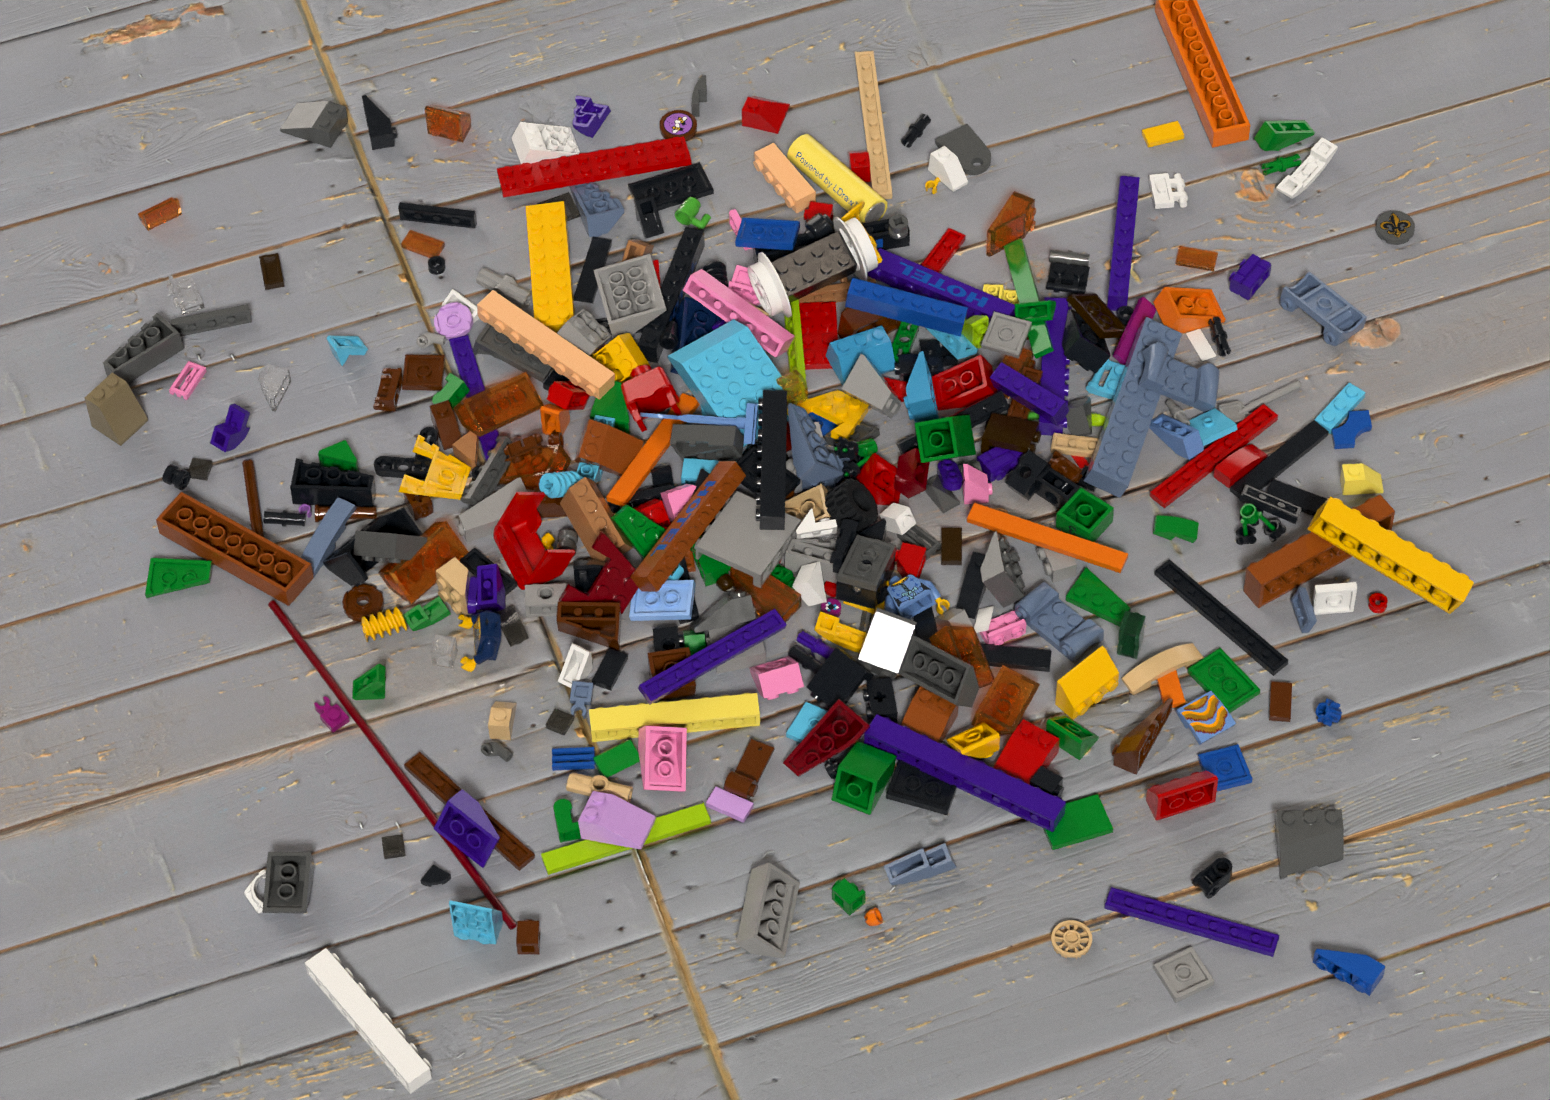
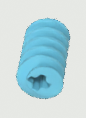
[539,471,582,498]

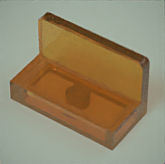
[138,197,182,231]

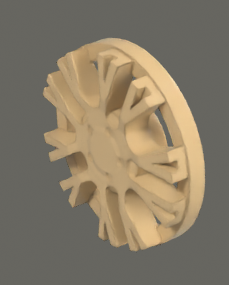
[1051,920,1092,959]

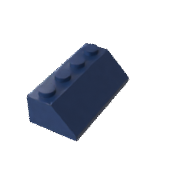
[670,297,721,375]

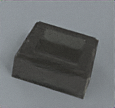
[188,458,213,481]
[545,708,574,736]
[381,834,406,859]

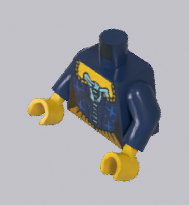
[458,610,502,672]

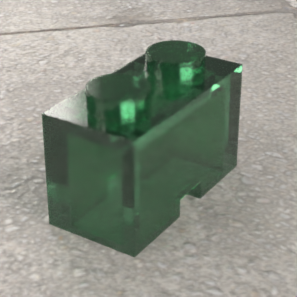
[1117,611,1146,659]

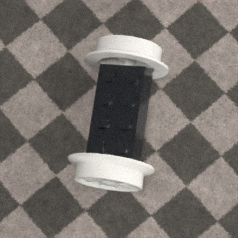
[747,217,878,318]

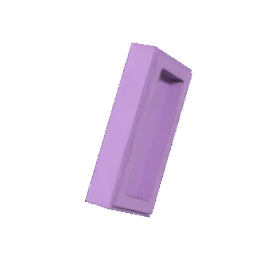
[706,787,754,823]

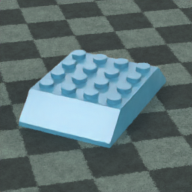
[667,319,796,447]

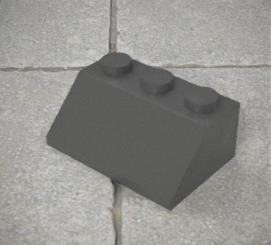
[353,531,428,564]

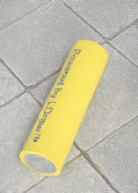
[787,134,887,223]

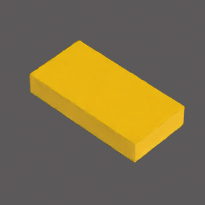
[1142,121,1184,148]

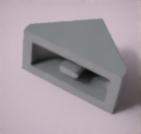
[935,608,977,648]

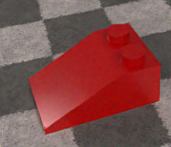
[932,355,997,411]
[993,719,1060,785]

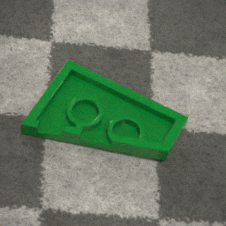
[611,505,666,560]
[145,558,213,598]
[1066,567,1130,627]

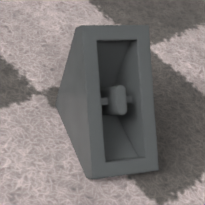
[1066,397,1092,436]

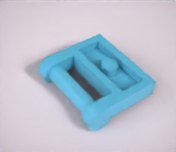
[1086,359,1125,400]

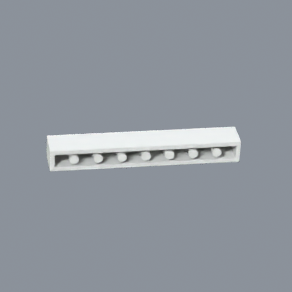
[305,948,432,1094]

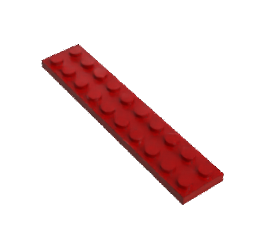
[497,136,692,198]

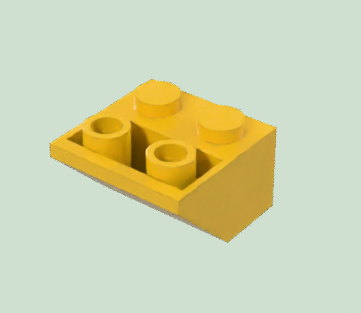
[591,333,650,383]

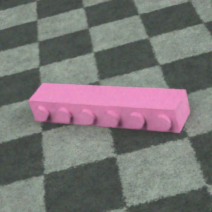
[683,269,795,358]

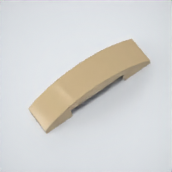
[1122,643,1204,695]

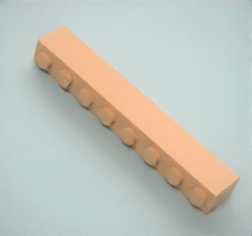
[477,290,615,400]

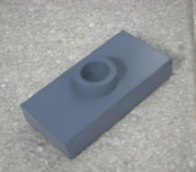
[1291,587,1317,633]

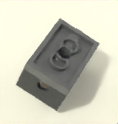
[836,535,896,609]

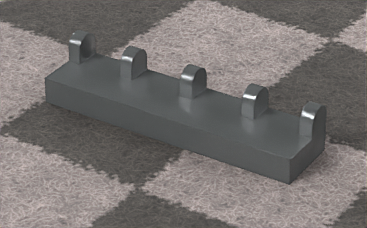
[170,304,252,336]
[460,436,513,507]

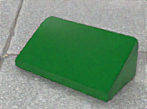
[1015,300,1056,322]
[593,739,640,778]

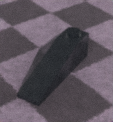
[573,559,637,592]

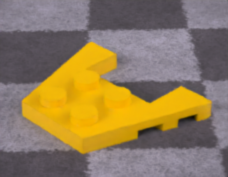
[787,390,869,440]
[398,435,471,500]

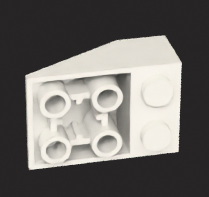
[511,122,580,164]

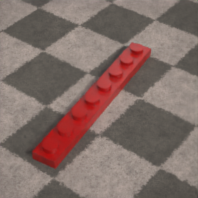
[1150,404,1278,509]

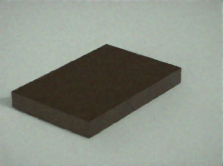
[1066,294,1126,339]

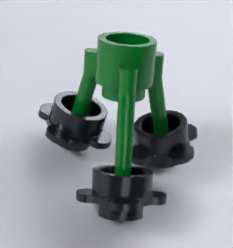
[833,437,878,481]
[1236,503,1286,545]

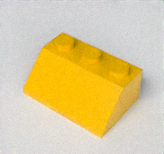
[1055,646,1119,720]

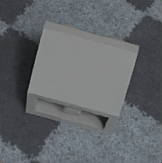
[557,308,612,357]

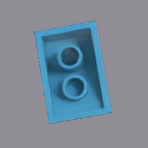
[904,351,939,423]

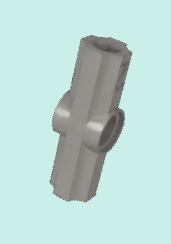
[476,268,533,308]

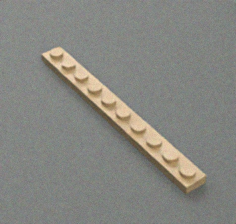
[855,51,892,199]

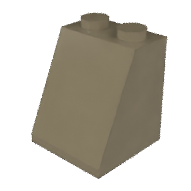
[84,372,148,446]

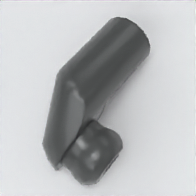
[481,742,513,762]

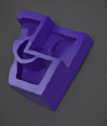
[572,95,611,138]

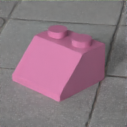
[749,656,804,700]

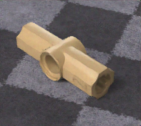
[566,772,633,803]

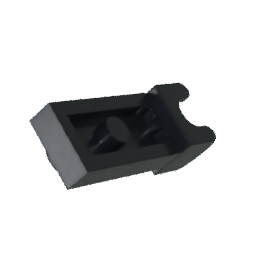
[830,519,859,573]

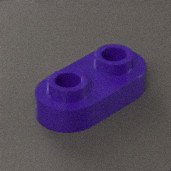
[937,459,963,491]
[467,576,481,614]

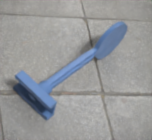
[640,403,758,444]

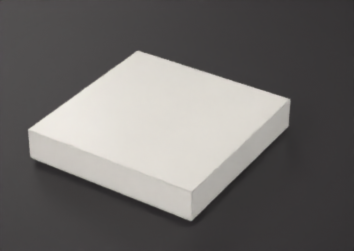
[1312,582,1357,615]

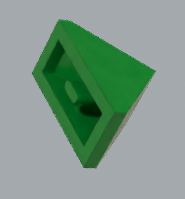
[318,440,359,472]
[683,630,706,655]

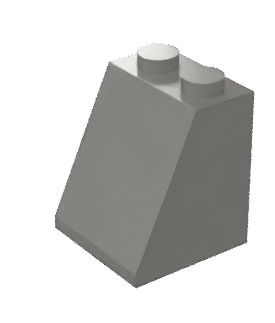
[841,354,901,419]

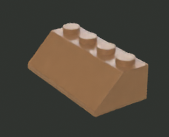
[560,477,633,562]

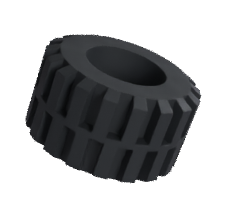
[825,478,878,533]

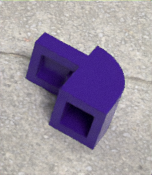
[210,403,250,452]

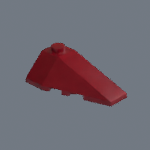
[783,699,870,777]

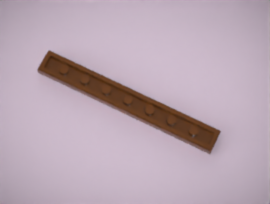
[404,752,535,871]

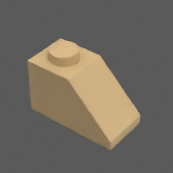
[488,701,517,740]

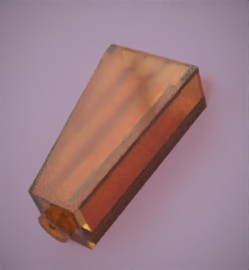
[730,567,801,623]

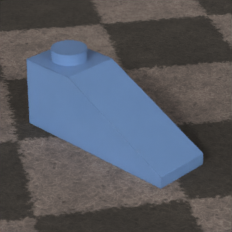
[1149,414,1204,460]

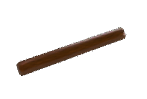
[242,459,264,537]

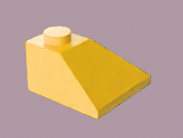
[946,722,1000,759]

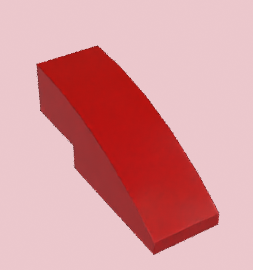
[1213,444,1268,488]

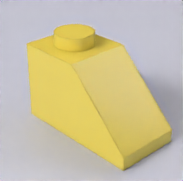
[1340,463,1384,495]

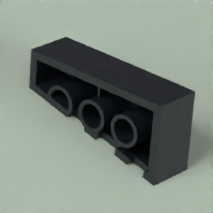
[290,458,376,507]

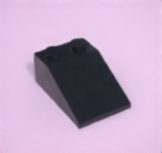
[1062,308,1111,373]

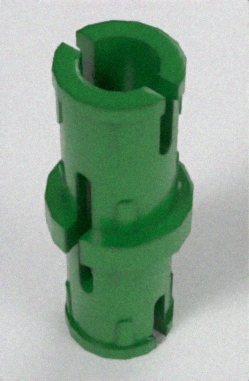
[1261,154,1301,176]

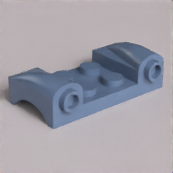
[1280,272,1367,346]
[1139,342,1220,413]
[1015,582,1104,664]

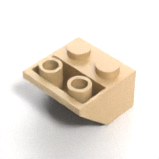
[436,557,470,616]

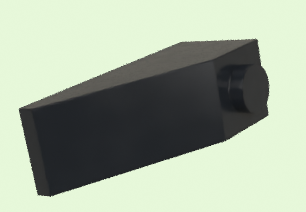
[362,95,397,150]
[956,551,986,619]

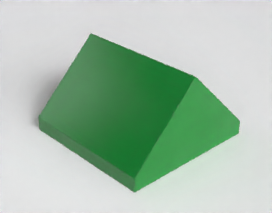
[1046,715,1099,760]

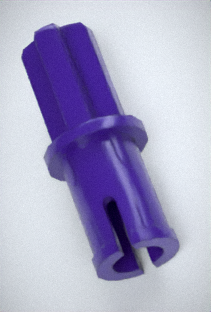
[796,631,835,659]

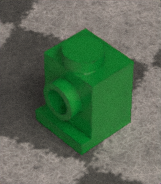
[832,878,866,916]

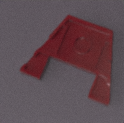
[559,531,638,614]

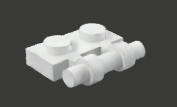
[1149,173,1188,209]

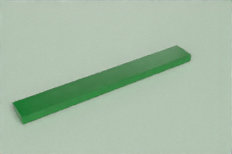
[1004,238,1054,359]

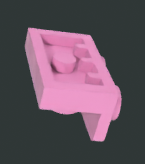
[979,610,1026,646]

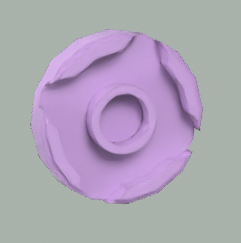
[434,302,473,340]

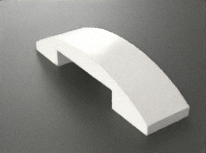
[1276,137,1338,199]

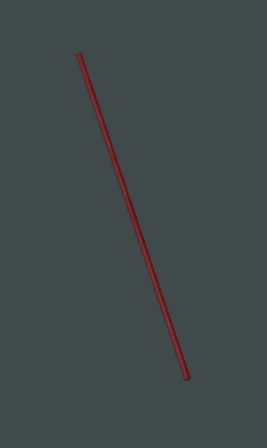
[268,600,517,930]

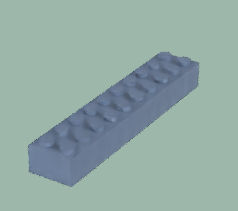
[1084,317,1182,498]

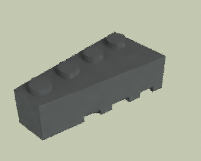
[103,313,184,383]

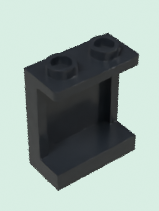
[806,647,874,710]

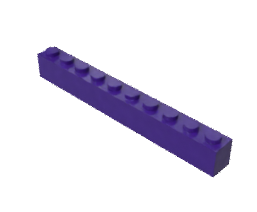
[864,714,1066,832]

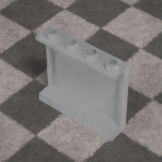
[694,491,801,588]

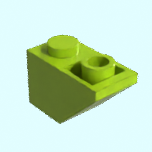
[962,315,989,349]

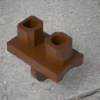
[1048,451,1083,484]

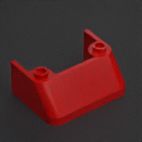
[493,492,576,590]

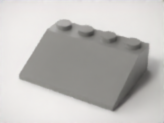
[594,254,666,339]

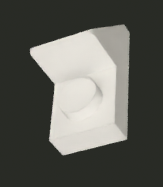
[796,508,837,539]

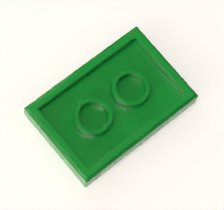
[1187,648,1260,713]
[1043,794,1113,851]

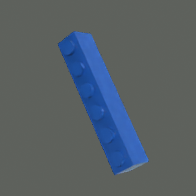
[845,278,968,337]

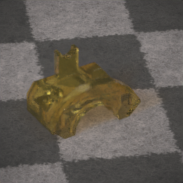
[776,369,808,409]

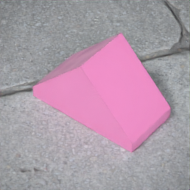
[661,484,697,522]

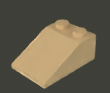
[785,484,839,528]

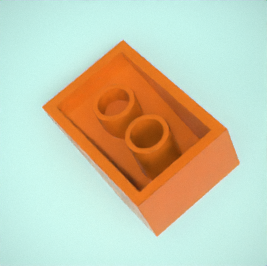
[1153,287,1226,333]

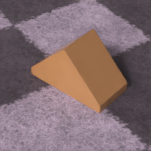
[452,428,479,471]

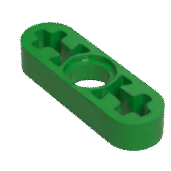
[892,321,919,363]

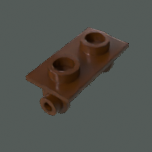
[503,434,548,464]

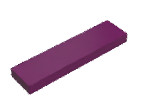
[1113,297,1156,365]

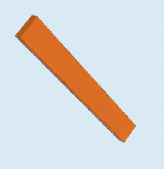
[606,393,700,507]
[967,503,1128,573]

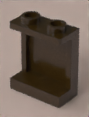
[981,413,1041,454]

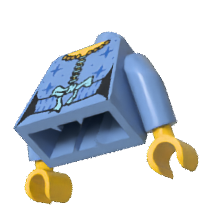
[885,575,950,619]

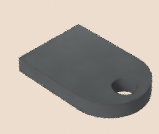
[935,124,991,175]

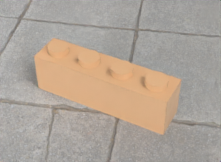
[753,143,816,214]

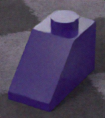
[477,564,506,612]

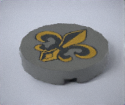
[1376,211,1415,245]

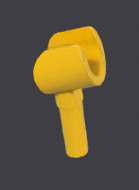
[925,177,940,194]
[541,533,555,549]

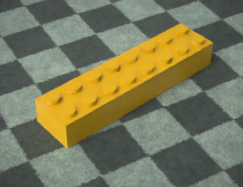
[526,201,575,333]
[1308,496,1474,614]

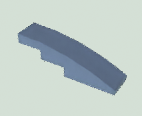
[301,497,356,577]

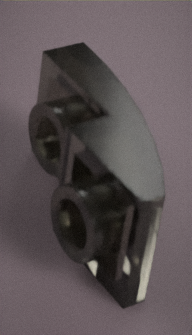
[496,605,529,647]

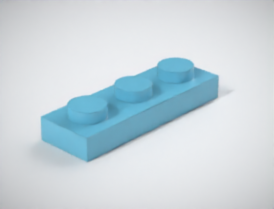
[1315,382,1366,434]

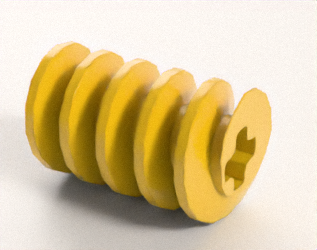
[361,607,407,643]

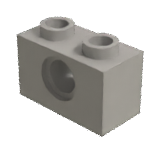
[525,583,567,617]

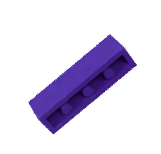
[990,362,1069,426]

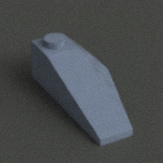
[569,182,624,237]
[787,403,843,483]

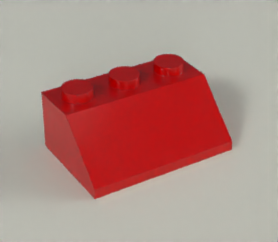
[1146,770,1218,821]

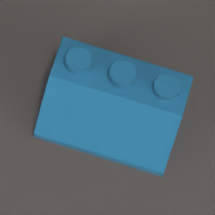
[826,326,895,385]

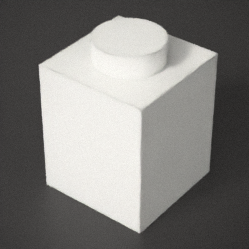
[880,503,916,535]

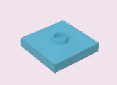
[1189,408,1238,446]
[786,702,828,743]

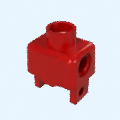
[621,365,682,432]

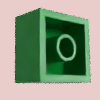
[1056,488,1114,542]

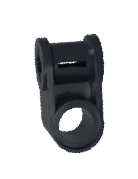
[1192,858,1233,899]

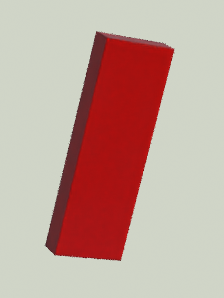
[921,228,966,273]

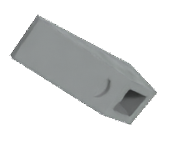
[1036,545,1077,583]

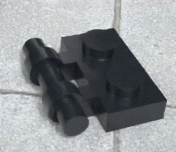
[1046,262,1090,294]

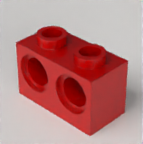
[547,381,590,410]

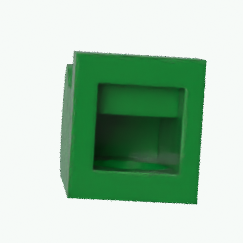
[432,373,470,410]
[553,799,581,843]

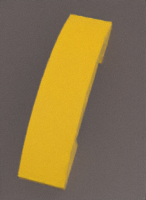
[814,611,866,653]

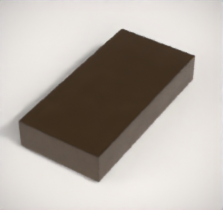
[259,253,284,290]
[941,527,962,565]

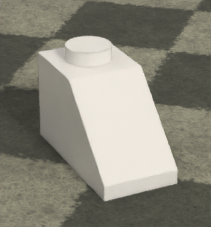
[928,146,968,192]

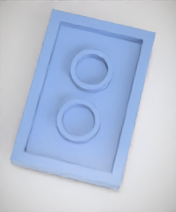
[629,580,696,621]

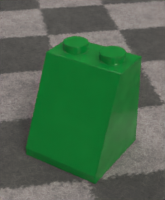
[915,415,976,463]
[831,741,897,815]

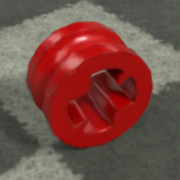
[1368,593,1388,613]

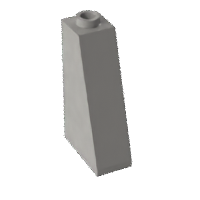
[457,477,527,543]

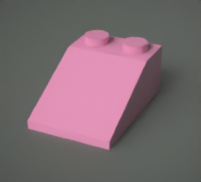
[638,726,687,792]

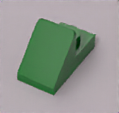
[352,664,386,700]

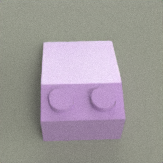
[578,791,656,850]

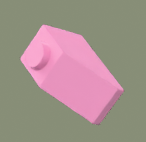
[962,464,992,505]

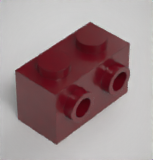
[894,448,930,499]

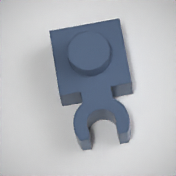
[570,681,594,719]

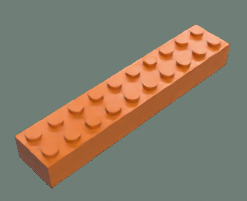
[1155,0,1250,148]

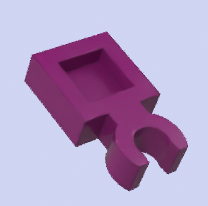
[314,696,350,733]

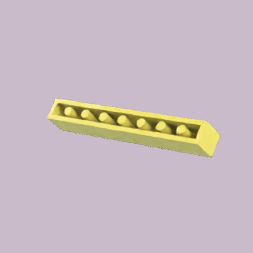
[589,693,760,742]

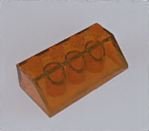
[453,372,544,437]
[378,521,468,604]

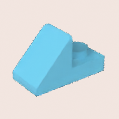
[327,335,368,366]

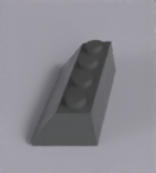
[898,635,979,708]

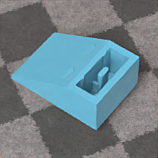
[449,900,503,945]

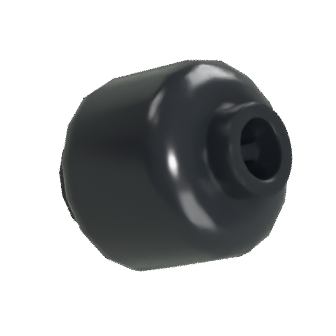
[805,213,834,241]

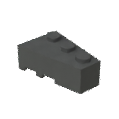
[670,424,744,462]

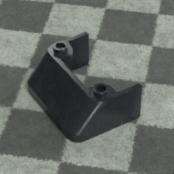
[322,507,422,587]

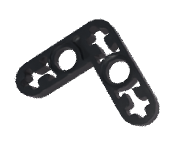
[374,427,438,480]

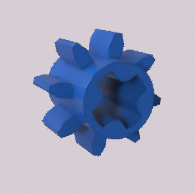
[1315,699,1342,727]

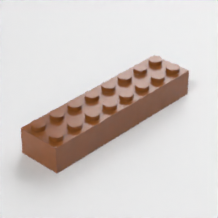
[156,492,314,606]
[1243,495,1395,608]

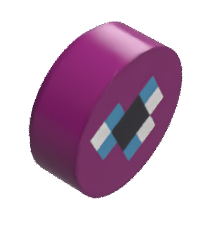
[821,598,841,618]

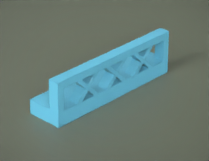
[926,328,978,360]

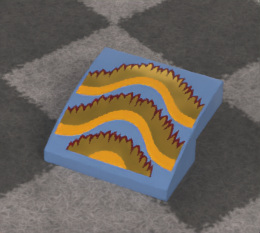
[1175,691,1236,745]

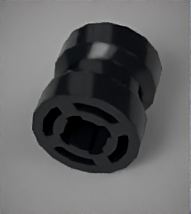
[162,464,191,490]

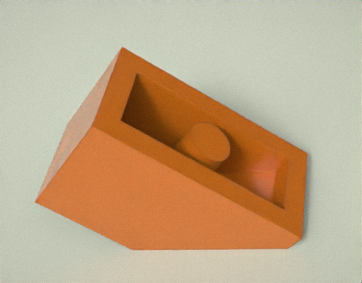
[540,403,570,436]

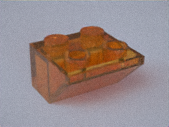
[425,105,471,143]

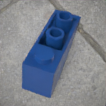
[1313,949,1385,996]

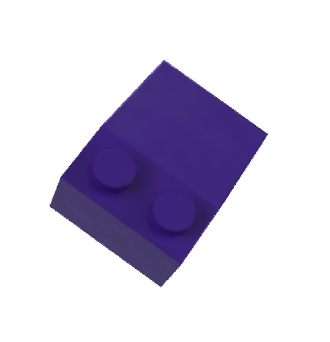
[433,789,500,868]

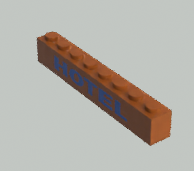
[631,461,746,592]

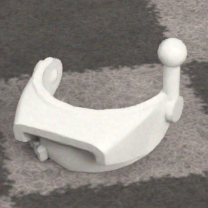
[244,869,266,914]

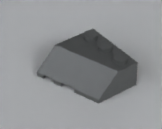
[1275,809,1344,880]

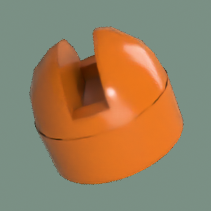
[864,907,883,926]

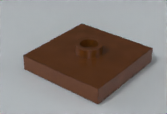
[402,355,445,391]

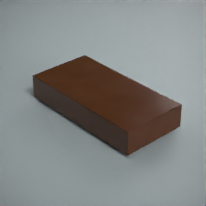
[1269,681,1292,722]

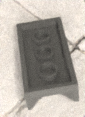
[473,323,553,383]

